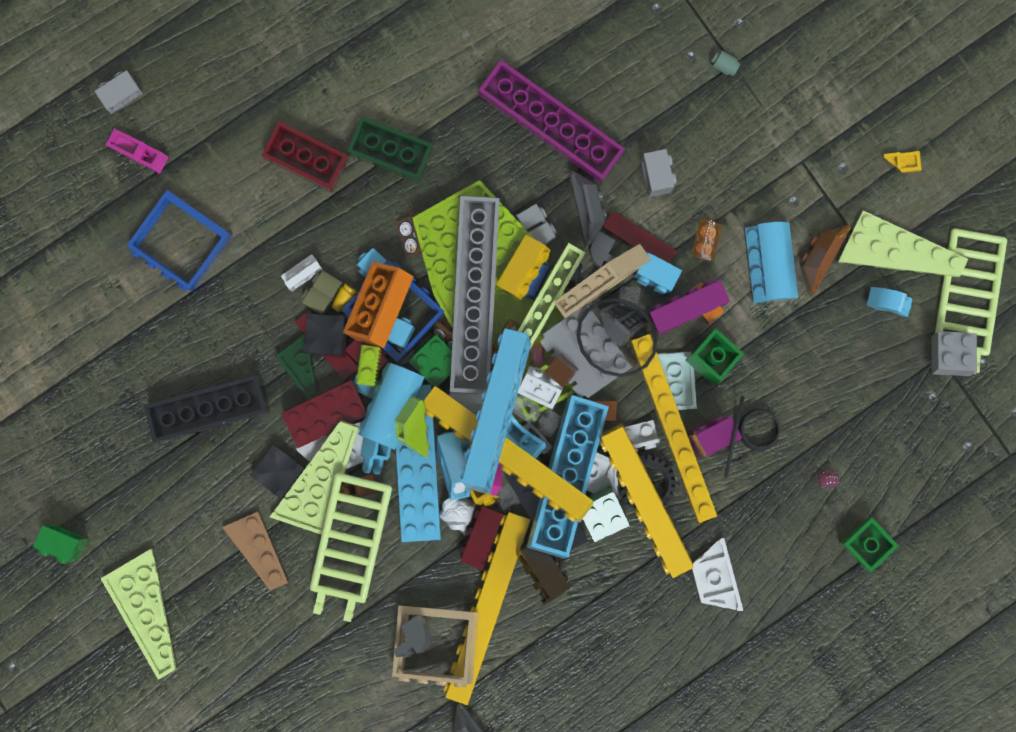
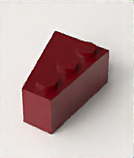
[459,506,504,570]

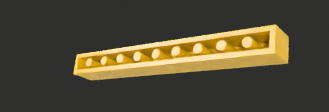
[630,334,717,523]
[423,386,594,523]
[443,512,530,705]

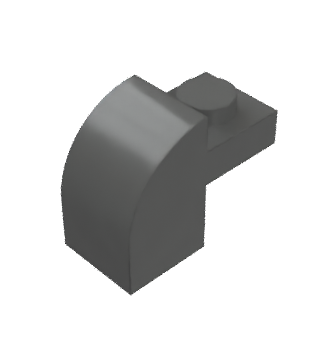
[590,231,616,269]
[393,616,431,658]

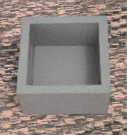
[640,149,677,197]
[931,331,977,376]

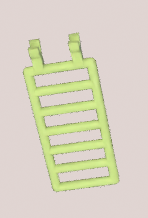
[935,228,1007,374]
[310,473,392,622]

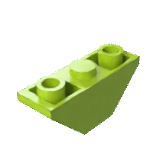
[395,397,429,457]

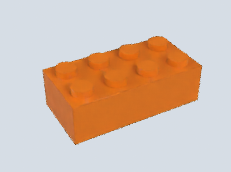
[343,261,414,348]

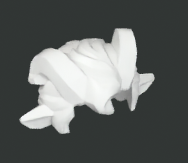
[439,497,477,535]

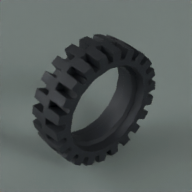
[618,455,676,509]

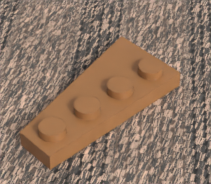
[222,512,289,591]

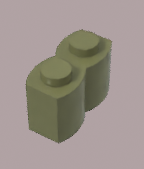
[302,271,343,315]

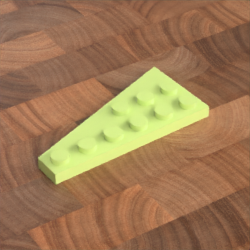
[838,211,968,277]
[270,420,360,535]
[101,549,177,680]

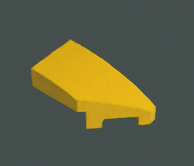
[884,151,922,173]

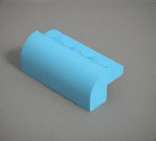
[745,222,798,303]
[358,363,424,449]

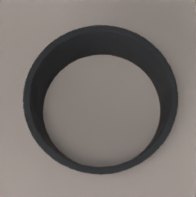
[738,409,780,451]

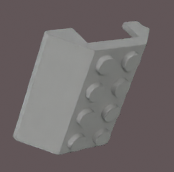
[540,301,637,399]

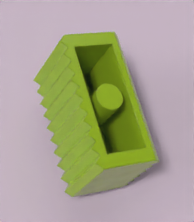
[356,345,382,387]

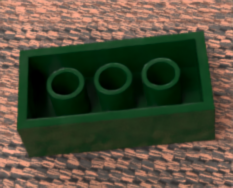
[347,116,434,183]

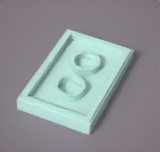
[657,352,697,410]

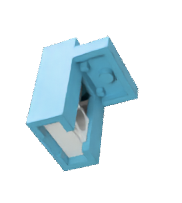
[436,432,471,501]

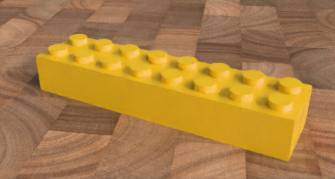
[600,423,694,578]

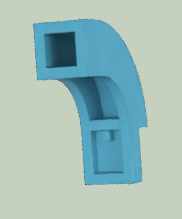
[506,415,547,459]

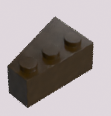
[516,546,572,606]

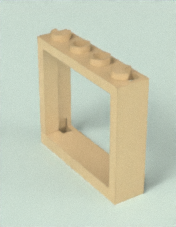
[554,244,651,318]
[392,606,479,687]

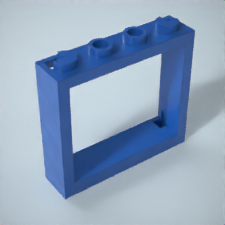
[127,190,232,292]
[341,260,445,364]

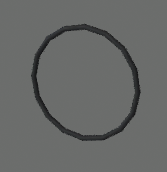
[577,298,658,377]
[724,395,744,478]

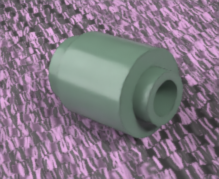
[711,50,741,76]

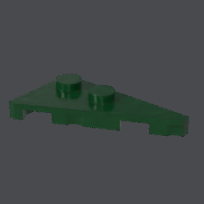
[275,334,317,399]

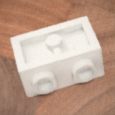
[281,255,323,292]
[518,366,563,409]
[625,420,660,452]

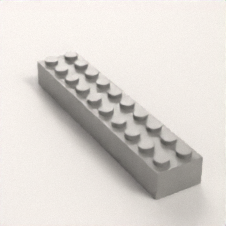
[450,196,499,394]

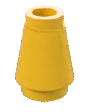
[331,283,357,313]

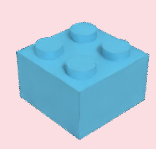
[634,253,682,295]

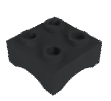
[303,313,348,357]
[250,445,305,499]

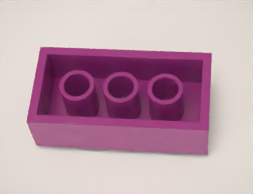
[648,279,730,336]
[688,415,742,457]

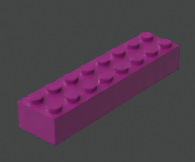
[478,60,625,183]

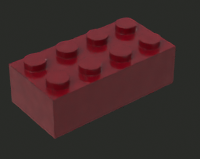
[261,121,349,193]
[281,379,367,448]

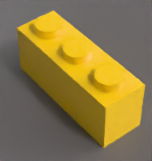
[496,235,551,300]

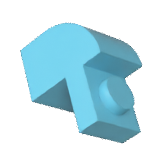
[867,287,912,317]

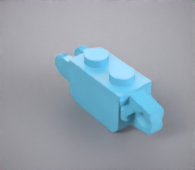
[361,437,391,474]

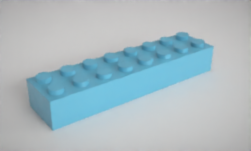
[460,328,532,494]
[396,384,441,542]
[527,395,609,558]

